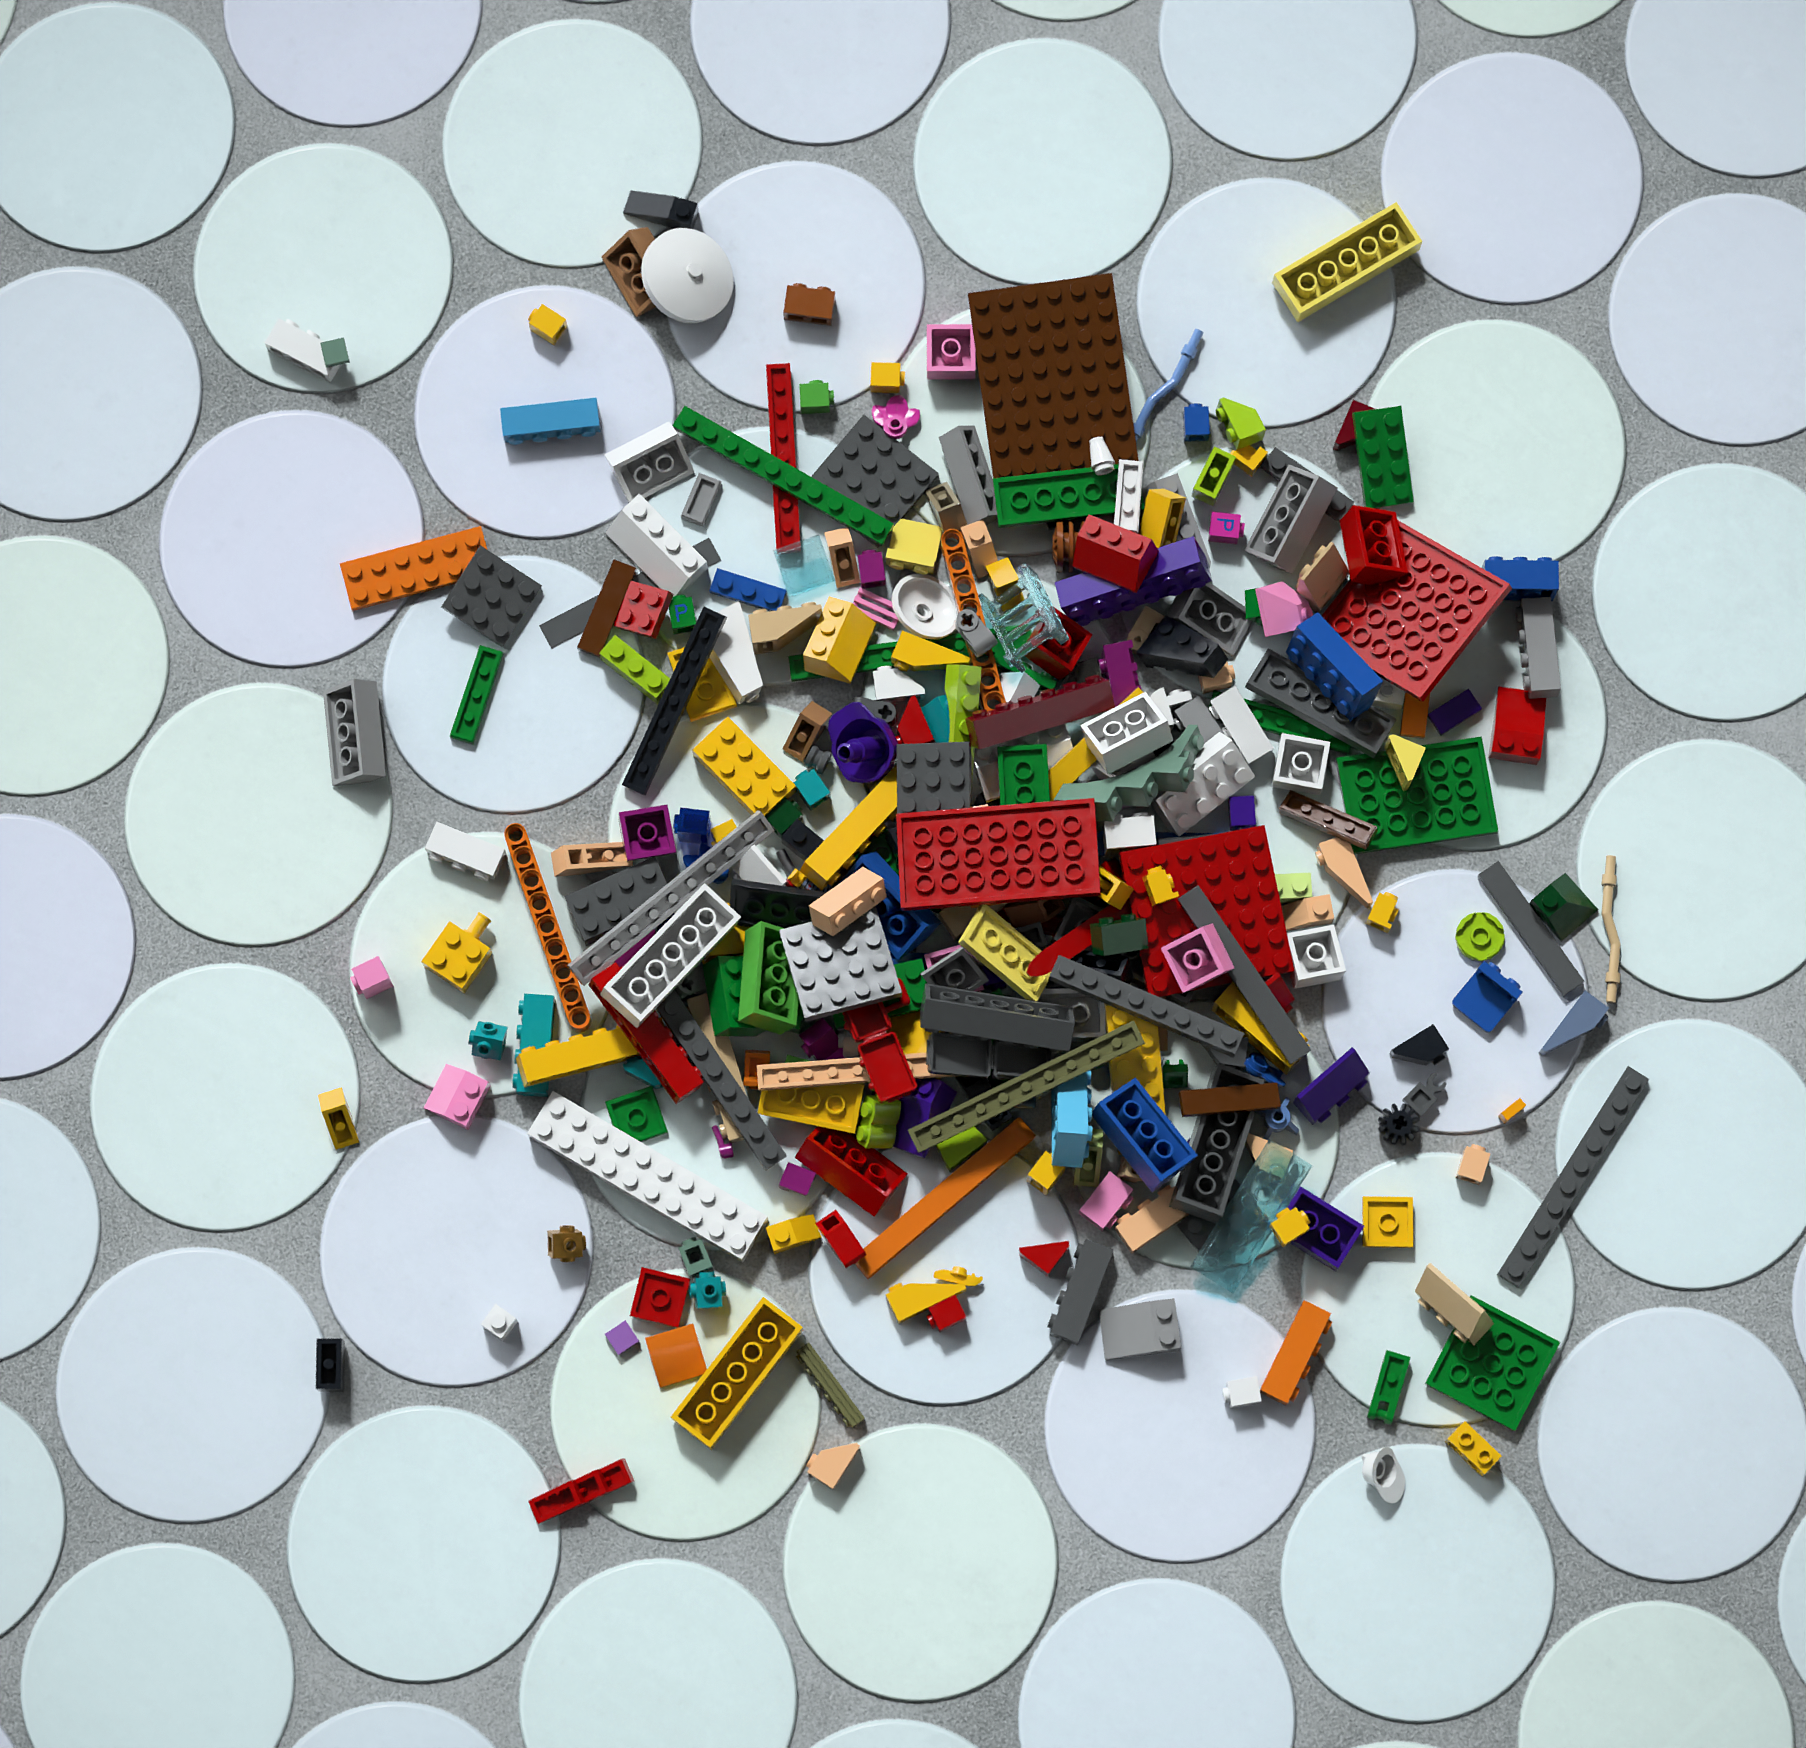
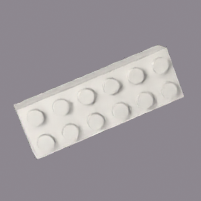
[600,883,741,1028]

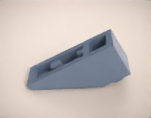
[1539,990,1609,1056]

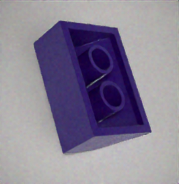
[1293,1047,1370,1125]

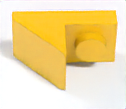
[985,557,1026,612]

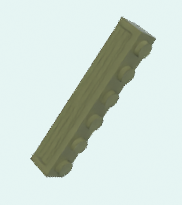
[796,1342,865,1429]

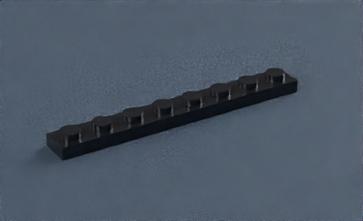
[622,606,727,796]

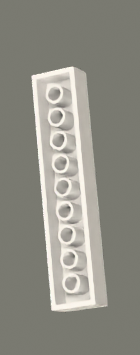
[527,1091,768,1263]

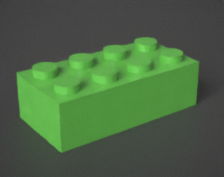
[738,921,798,1035]

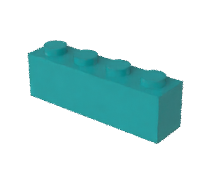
[512,993,556,1097]

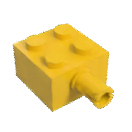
[421,912,493,994]

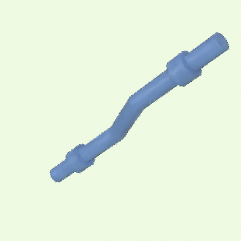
[1133,329,1204,442]

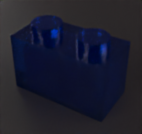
[673,807,712,845]

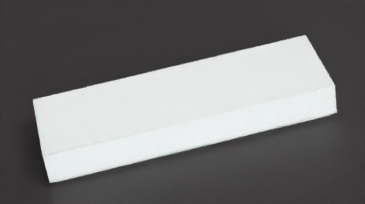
[1114,460,1144,534]

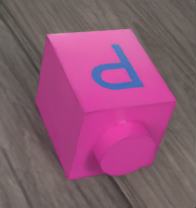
[1208,512,1245,545]

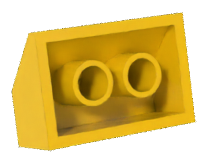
[803,596,876,684]

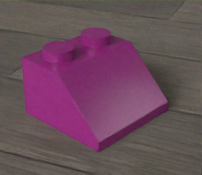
[618,804,676,861]

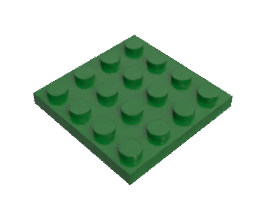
[1425,1295,1560,1431]

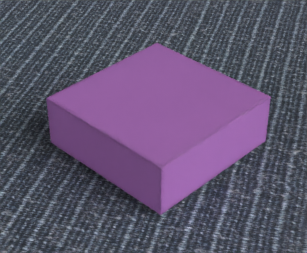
[605,1320,639,1355]

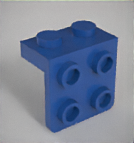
[1452,961,1523,1032]

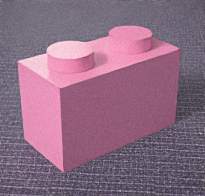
[350,956,394,999]
[1079,1171,1134,1231]

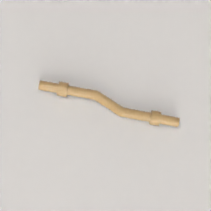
[1601,855,1621,1003]

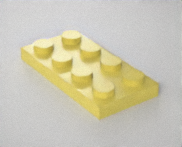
[958,905,1052,1001]

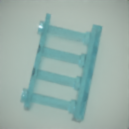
[978,562,1069,673]

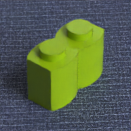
[856,1095,901,1149]

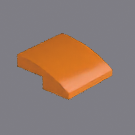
[645,1323,707,1388]

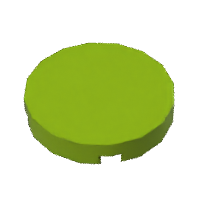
[1455,912,1505,962]

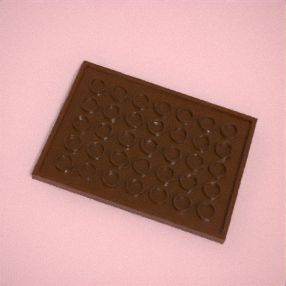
[968,273,1139,478]

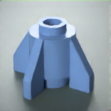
[1255,1097,1299,1140]

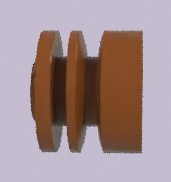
[1052,521,1085,573]

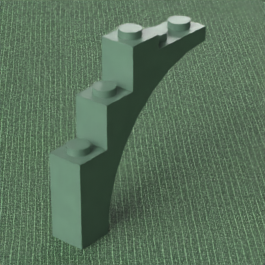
[1054,725,1204,822]

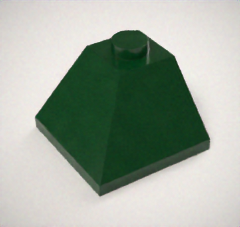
[1529,873,1599,942]

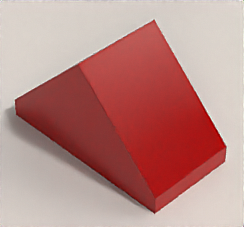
[1019,1241,1069,1277]

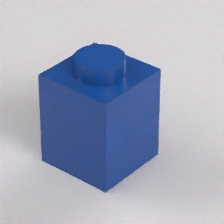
[1183,403,1210,442]

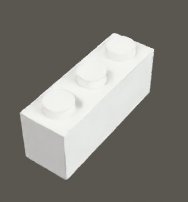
[265,319,340,383]
[1209,686,1274,764]
[425,821,506,881]

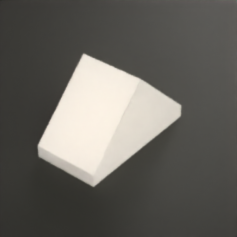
[999,672,1040,704]

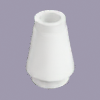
[1089,437,1115,475]

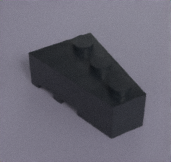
[1136,615,1229,678]

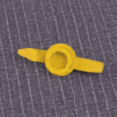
[933,1266,983,1286]

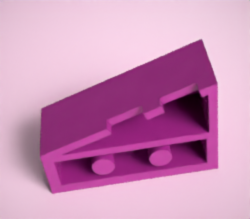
[1098,640,1141,707]

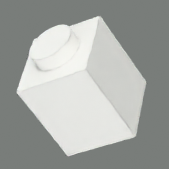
[481,1304,518,1342]
[1222,1376,1261,1408]

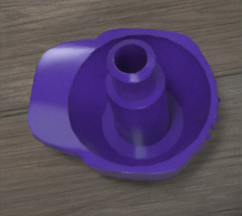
[828,702,898,783]

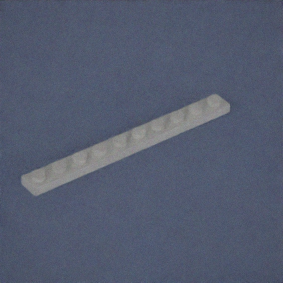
[567,810,775,986]

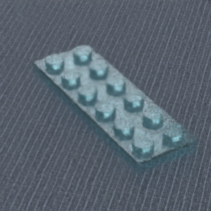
[1190,1139,1312,1293]

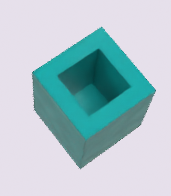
[793,769,831,811]

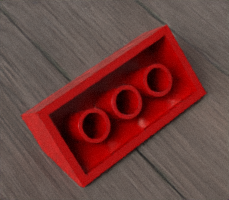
[794,1126,908,1217]

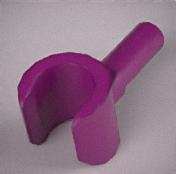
[712,1125,734,1158]

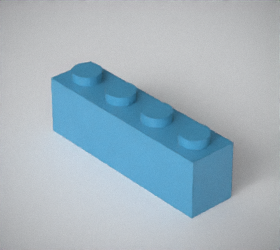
[500,398,601,445]

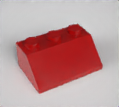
[1340,505,1408,585]
[1072,514,1159,593]

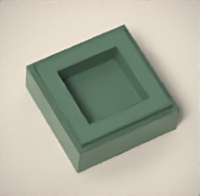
[320,337,350,368]

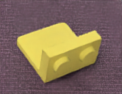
[885,519,942,575]

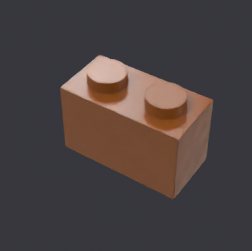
[783,283,835,326]

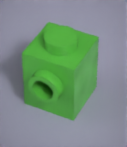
[799,380,834,414]

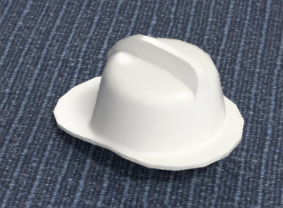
[1361,1447,1405,1503]

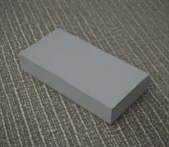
[681,473,722,527]

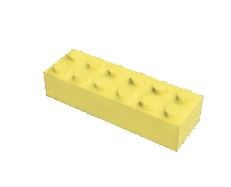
[1272,202,1422,322]

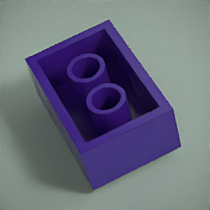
[1288,1186,1364,1272]

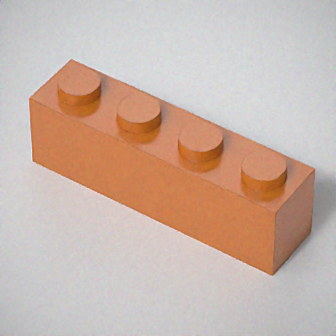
[1260,1300,1333,1406]

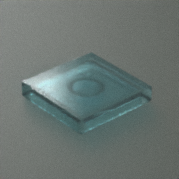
[773,534,835,597]

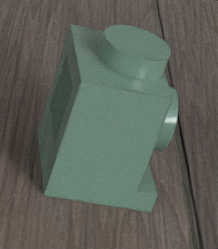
[679,1237,713,1278]

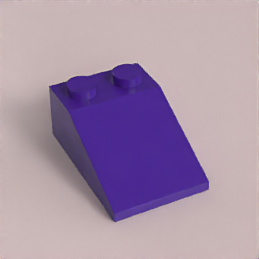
[893,1078,957,1159]

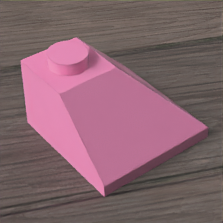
[1255,581,1313,637]

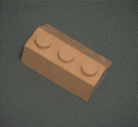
[601,227,656,317]

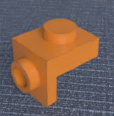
[743,1050,770,1090]

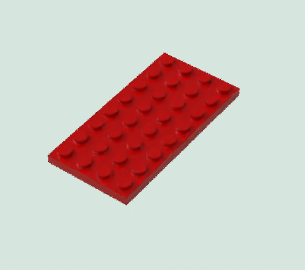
[896,798,1101,911]

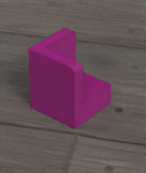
[779,1162,816,1196]

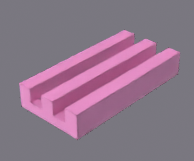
[853,587,899,631]

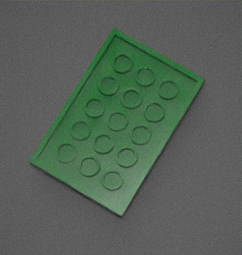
[1336,736,1499,854]

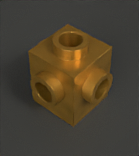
[547,1225,586,1262]

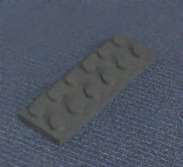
[1245,648,1397,758]

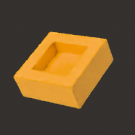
[1498,1098,1526,1124]

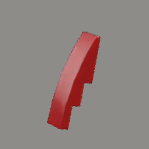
[528,1458,634,1524]

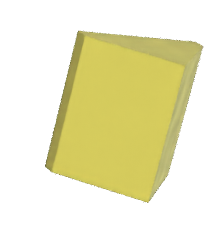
[1384,734,1425,791]

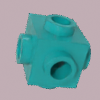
[468,1021,508,1061]
[689,1272,726,1308]

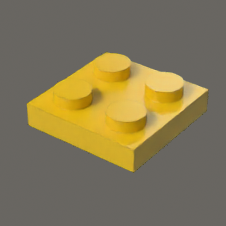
[1362,1196,1413,1248]

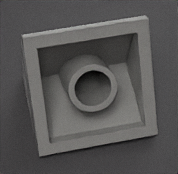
[921,946,989,991]

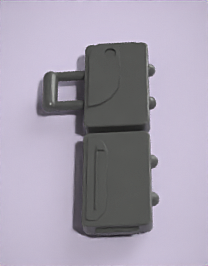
[926,1031,1056,1109]

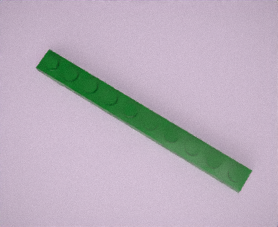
[672,405,894,546]
[788,624,1032,682]

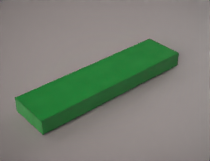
[450,645,504,745]

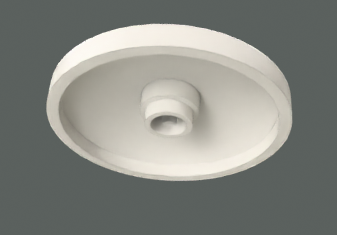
[641,228,733,323]

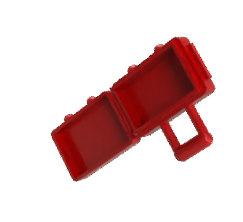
[842,978,917,1103]

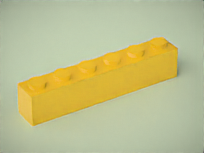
[800,765,897,890]
[516,1017,664,1087]

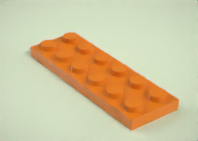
[340,526,487,611]

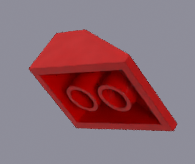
[1488,686,1546,765]

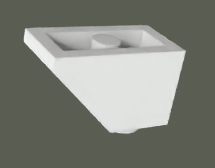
[873,666,925,703]

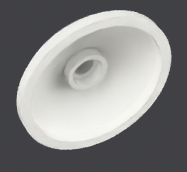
[892,574,958,639]

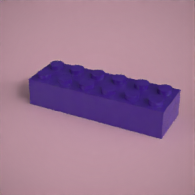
[1055,536,1212,626]

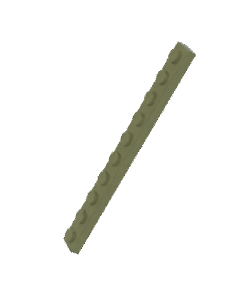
[908,1020,1145,1153]

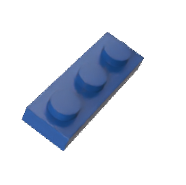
[709,568,787,612]

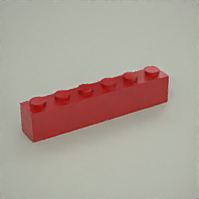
[588,962,704,1104]

